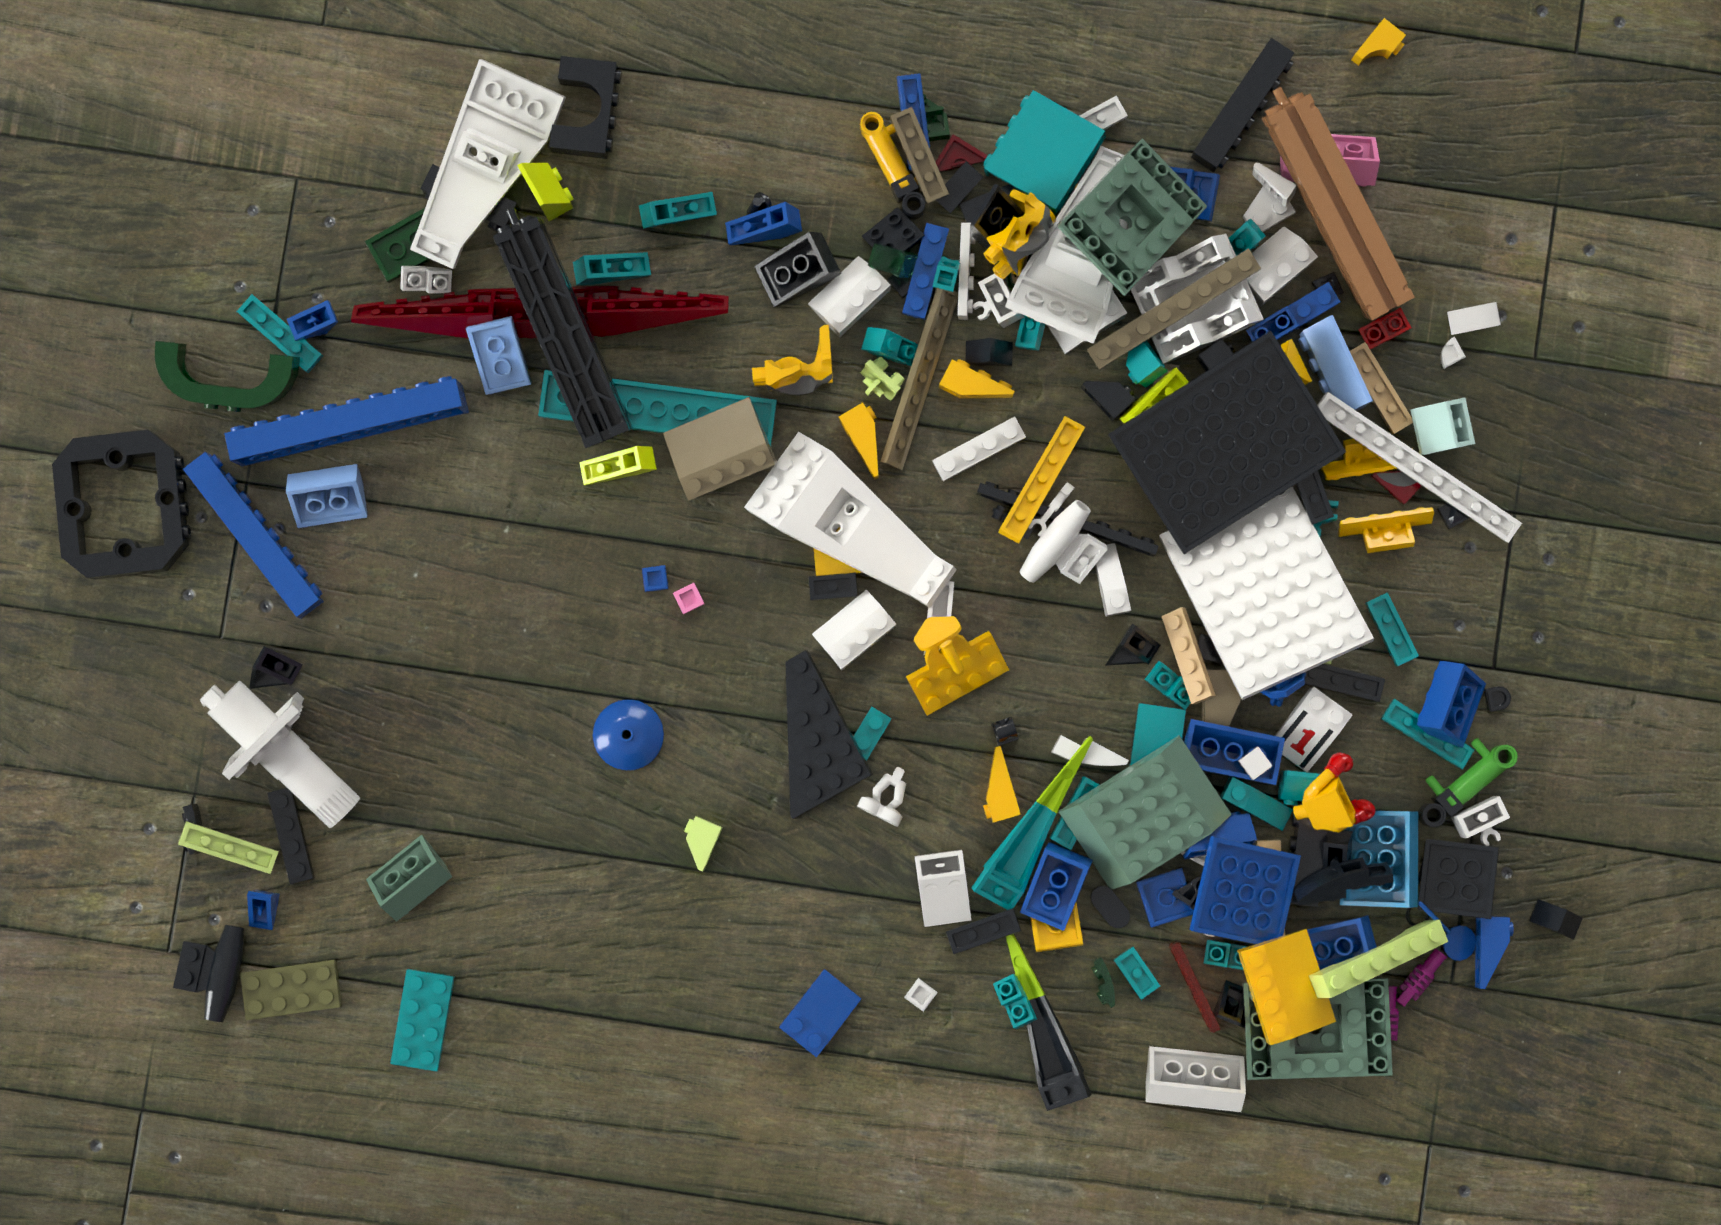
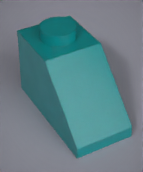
[1126,341,1168,388]

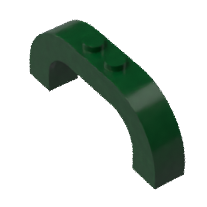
[155,341,300,412]

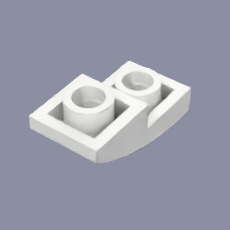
[400,266,452,293]
[1447,302,1501,335]

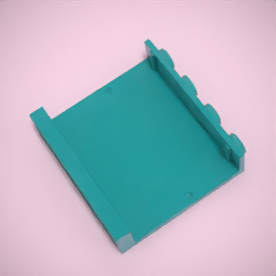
[983,90,1106,216]

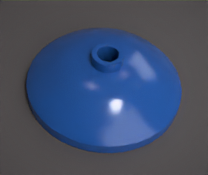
[593,700,664,770]

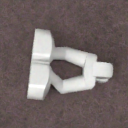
[857,767,906,827]

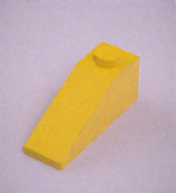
[839,403,878,480]
[983,746,1021,823]

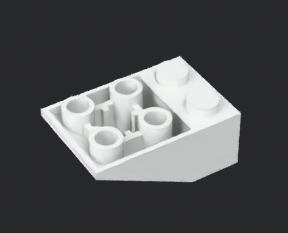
[914,850,971,927]

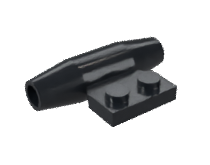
[173,925,244,1023]

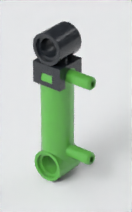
[1418,738,1518,827]

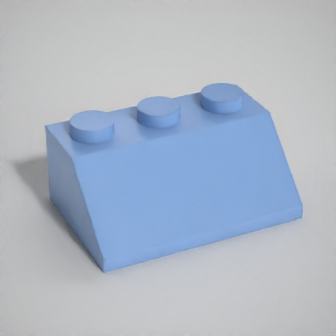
[286,464,367,528]

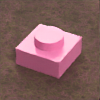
[673,583,704,614]

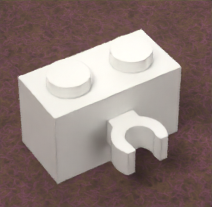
[972,274,1024,328]
[1451,796,1510,846]

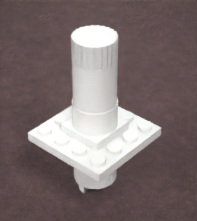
[200,681,360,828]

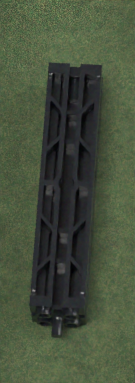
[493,208,633,449]

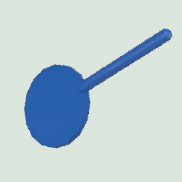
[1418,901,1476,961]

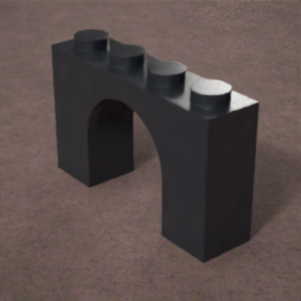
[549,56,622,159]

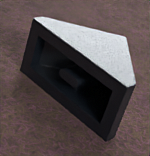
[965,338,1013,366]
[1529,899,1583,940]

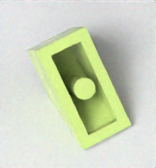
[684,816,723,872]

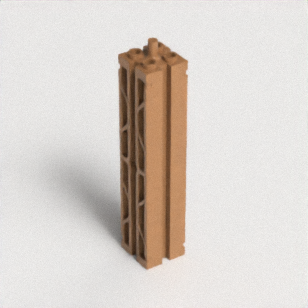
[1261,87,1415,320]

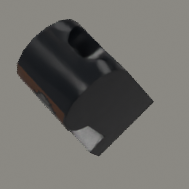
[991,717,1018,746]

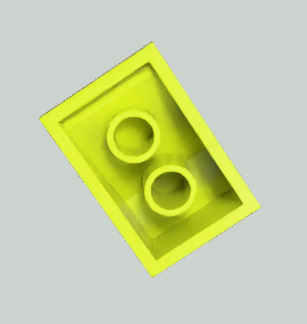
[517,163,574,221]

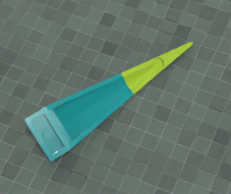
[971,736,1093,910]

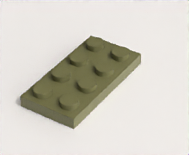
[240,959,342,1020]

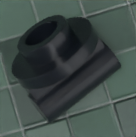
[747,192,772,215]

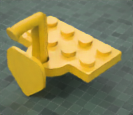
[906,616,1009,716]

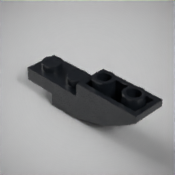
[1293,857,1393,905]

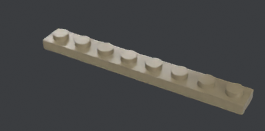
[1087,248,1261,370]
[880,288,958,470]

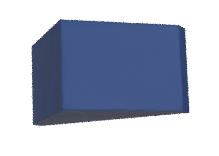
[287,300,338,341]
[247,890,280,930]

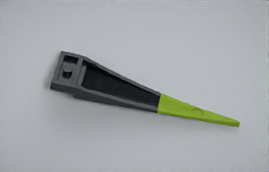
[1005,934,1092,1111]

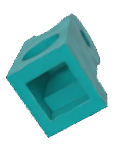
[932,256,961,292]

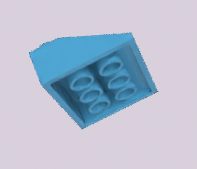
[1340,811,1418,908]

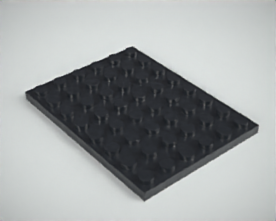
[1108,331,1346,554]

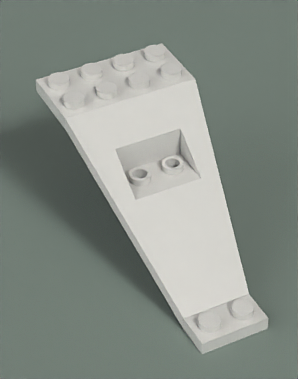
[410,59,566,269]
[1005,146,1127,343]
[744,432,957,608]

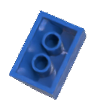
[1417,661,1486,748]

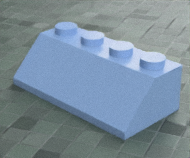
[1299,315,1373,411]

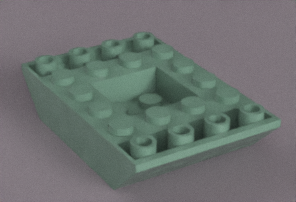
[1058,138,1207,296]
[1243,978,1393,1080]

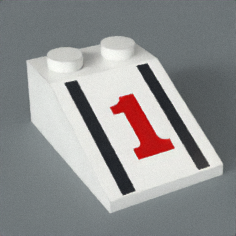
[1275,687,1352,772]

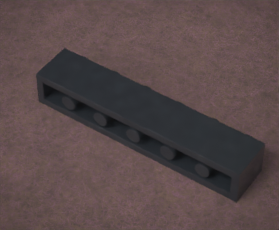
[1191,38,1294,173]

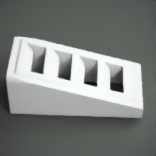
[1252,162,1296,207]

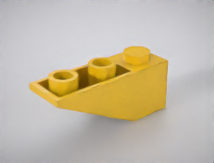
[939,359,1015,398]

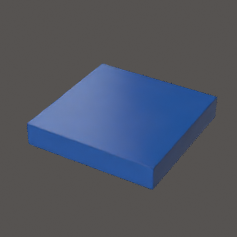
[1136,868,1194,928]

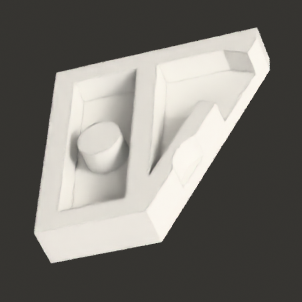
[1243,186,1296,232]

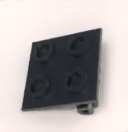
[862,207,925,266]

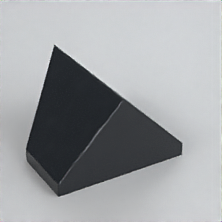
[1105,624,1161,666]
[249,646,303,689]
[1212,980,1245,1028]

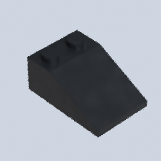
[970,184,1024,249]
[754,232,841,307]

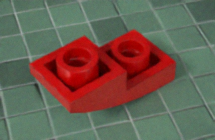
[1358,308,1412,350]

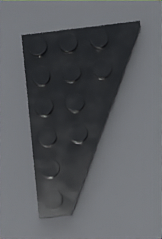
[786,650,873,819]

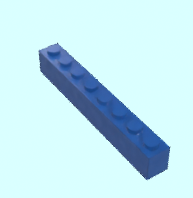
[183,452,324,619]

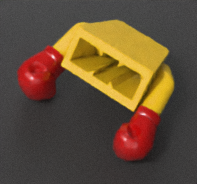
[1293,752,1376,833]

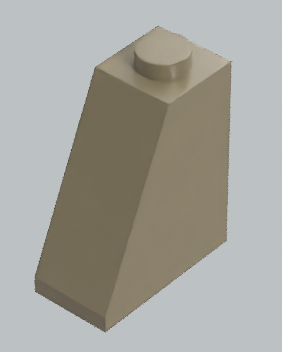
[1202,670,1241,727]

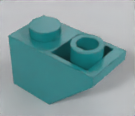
[861,327,918,366]

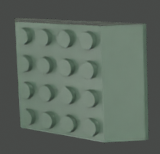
[1059,735,1232,889]

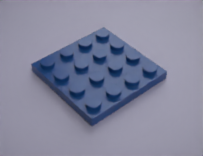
[1189,836,1301,944]

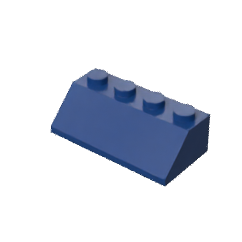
[1184,719,1285,785]

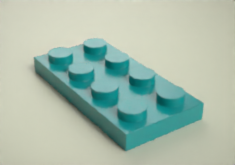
[390,969,455,1072]

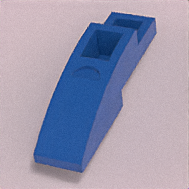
[1246,282,1341,341]

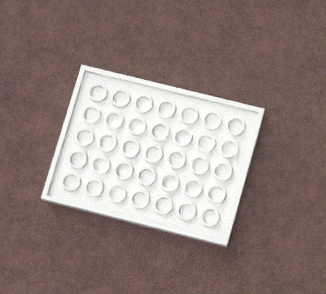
[1159,487,1374,700]

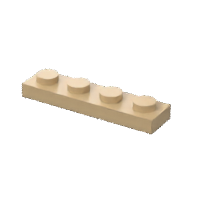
[1350,342,1413,435]
[1162,607,1216,704]

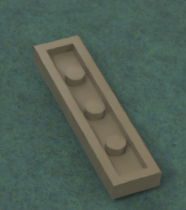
[890,107,949,204]

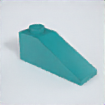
[639,192,717,229]
[573,252,651,285]
[1220,777,1293,831]

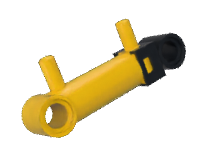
[860,112,926,220]

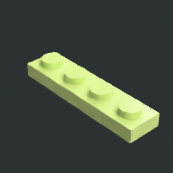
[178,821,279,874]

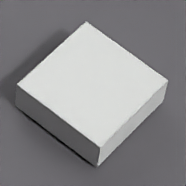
[1238,747,1272,780]
[904,978,937,1012]

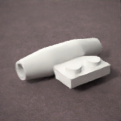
[1020,500,1107,584]

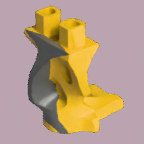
[983,189,1056,279]
[752,325,833,395]

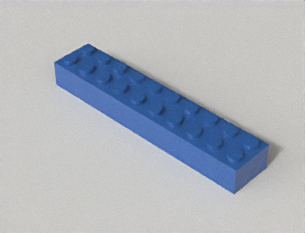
[224,376,469,467]

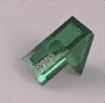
[868,243,918,278]

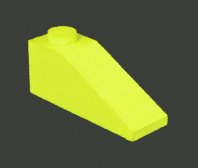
[1120,367,1189,423]
[579,446,657,485]

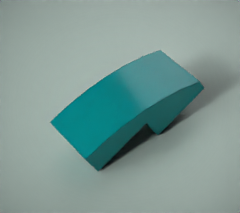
[1144,661,1191,710]
[1204,940,1248,970]
[993,974,1037,1029]

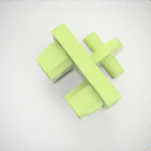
[860,357,905,401]

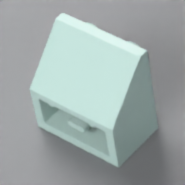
[1410,398,1475,455]

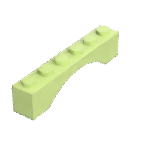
[1309,919,1448,998]

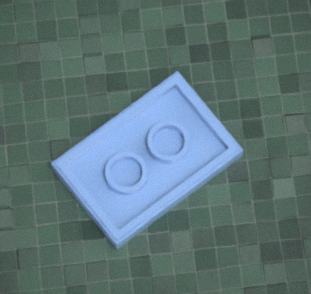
[466,316,532,395]

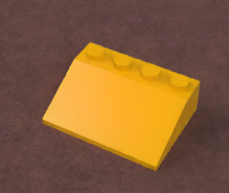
[1237,929,1336,1045]

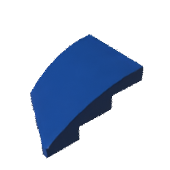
[1168,165,1220,222]

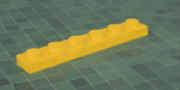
[998,416,1085,544]

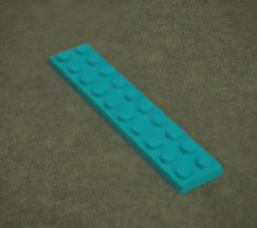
[538,370,777,446]

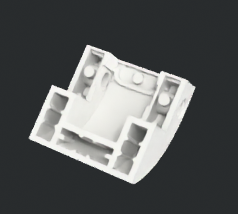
[1131,234,1264,364]

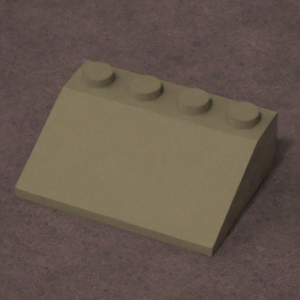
[663,397,777,501]

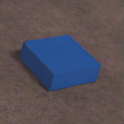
[642,565,669,592]

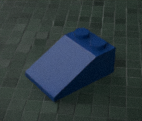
[1020,842,1093,931]
[1307,915,1377,970]
[779,969,861,1057]

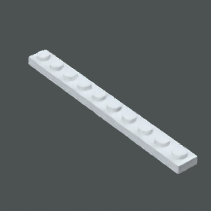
[1318,392,1522,543]

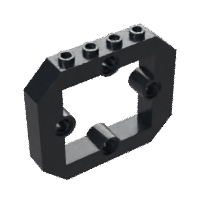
[52,429,191,580]

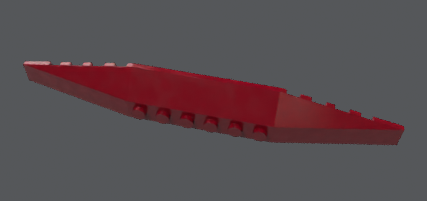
[351,286,729,339]

